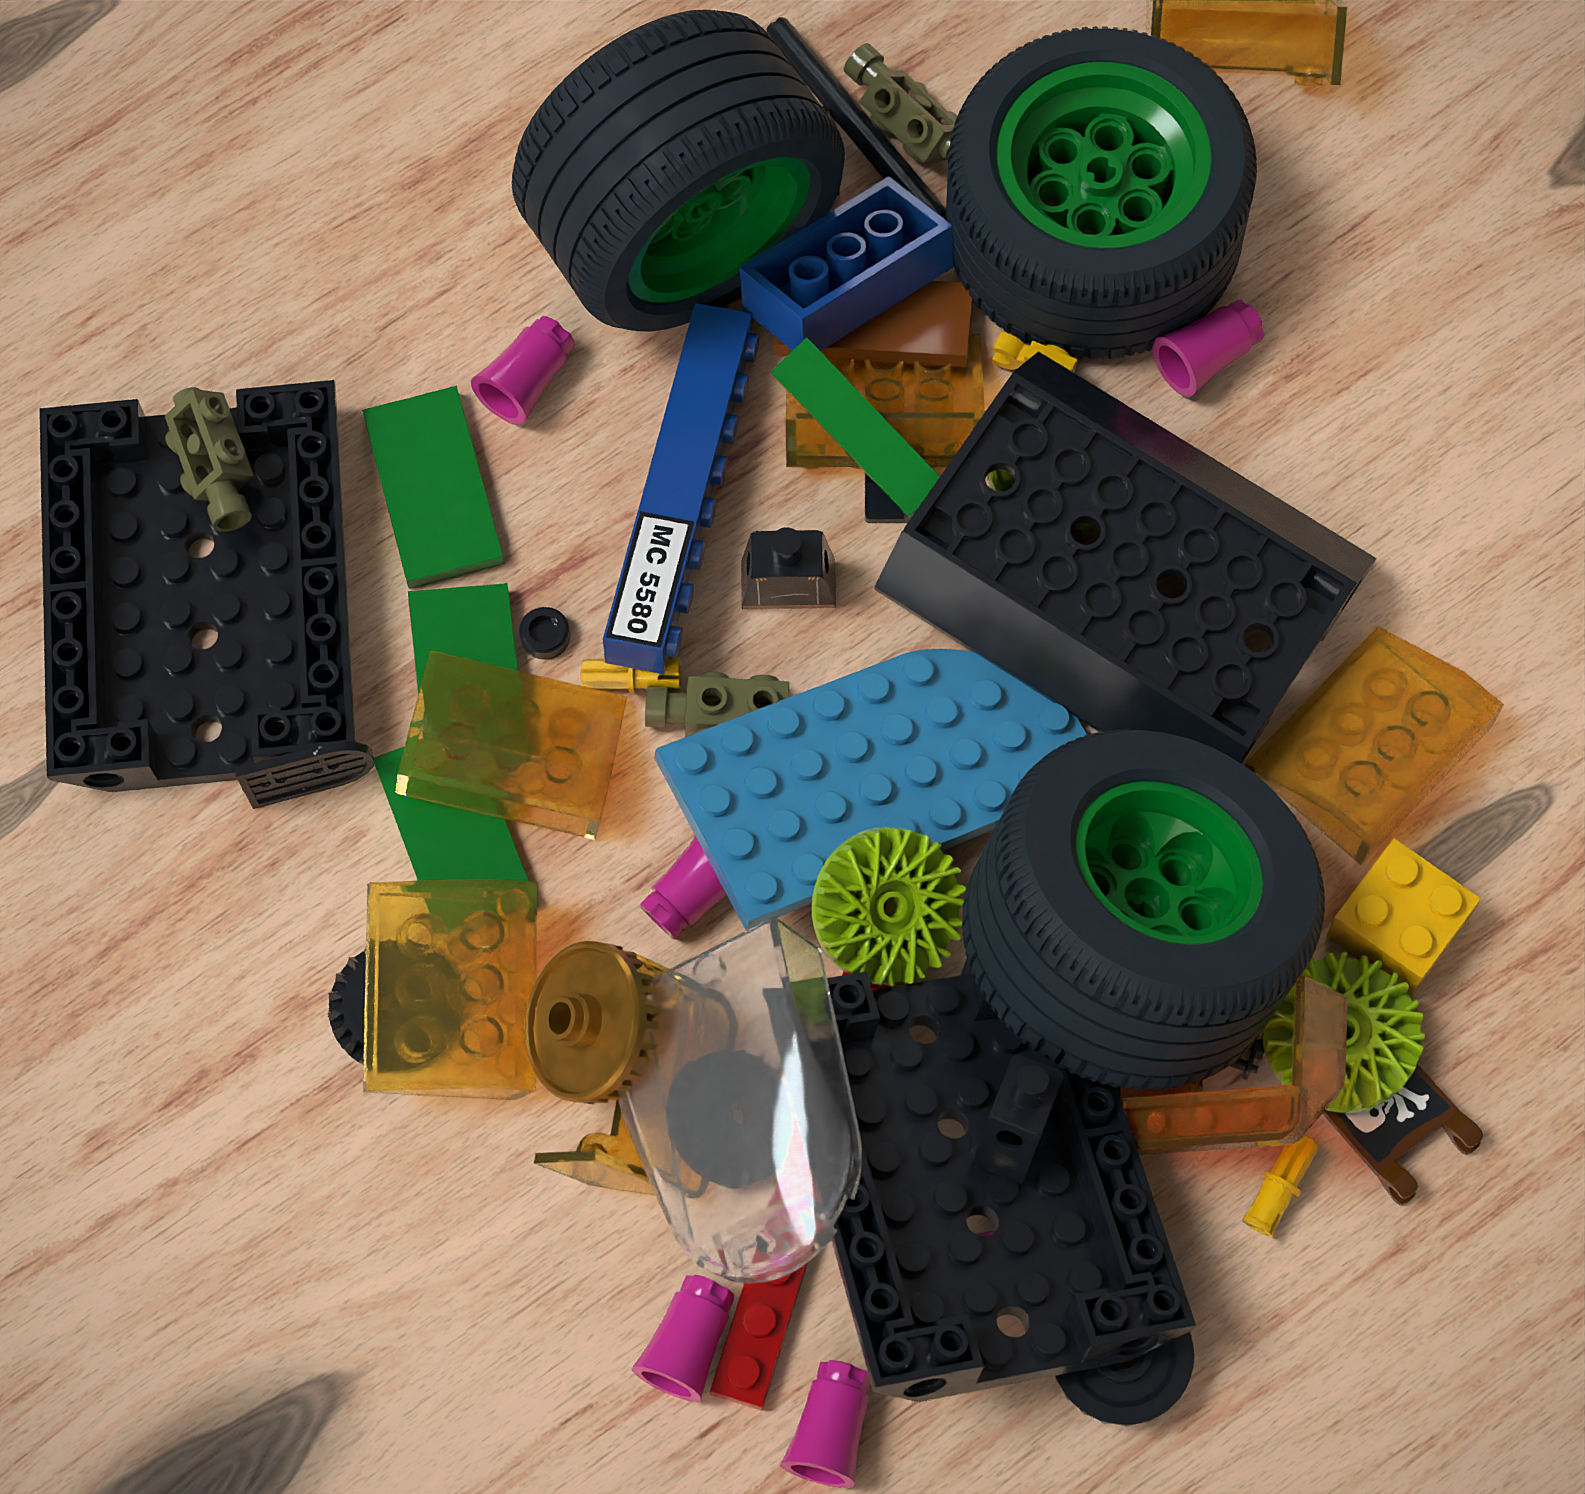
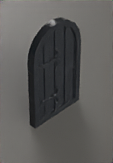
[234,741,374,809]

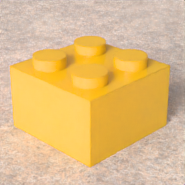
[1326,838,1481,996]

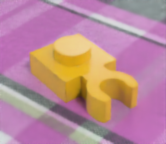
[991,332,1077,373]

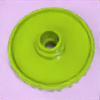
[812,827,966,986]
[1262,952,1425,1113]

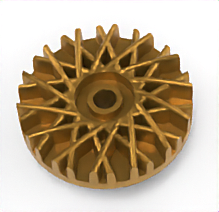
[525,941,661,1104]

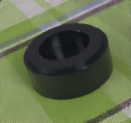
[519,607,570,660]

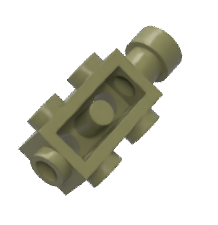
[844,43,957,162]
[165,387,254,532]
[645,672,789,737]

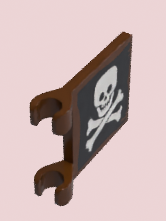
[1318,1064,1483,1206]

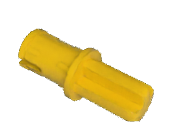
[580,658,682,694]
[1242,1132,1318,1238]

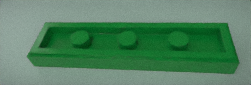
[771,337,940,518]

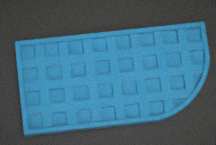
[654,649,1087,930]

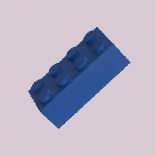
[739,176,953,351]

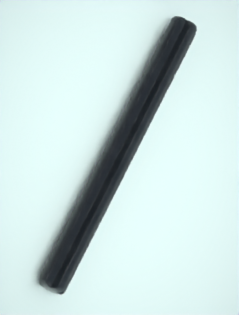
[766,17,946,219]

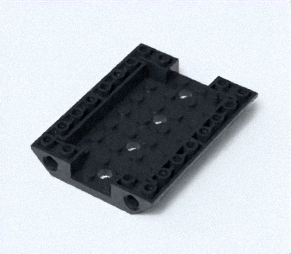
[874,351,1377,764]
[39,380,355,792]
[763,958,1196,1402]

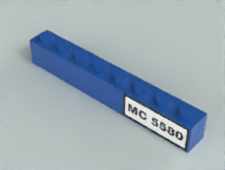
[603,303,759,674]

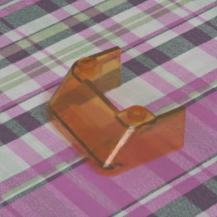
[1117,976,1348,1155]

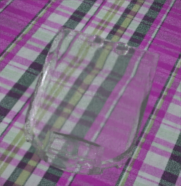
[617,916,862,1284]

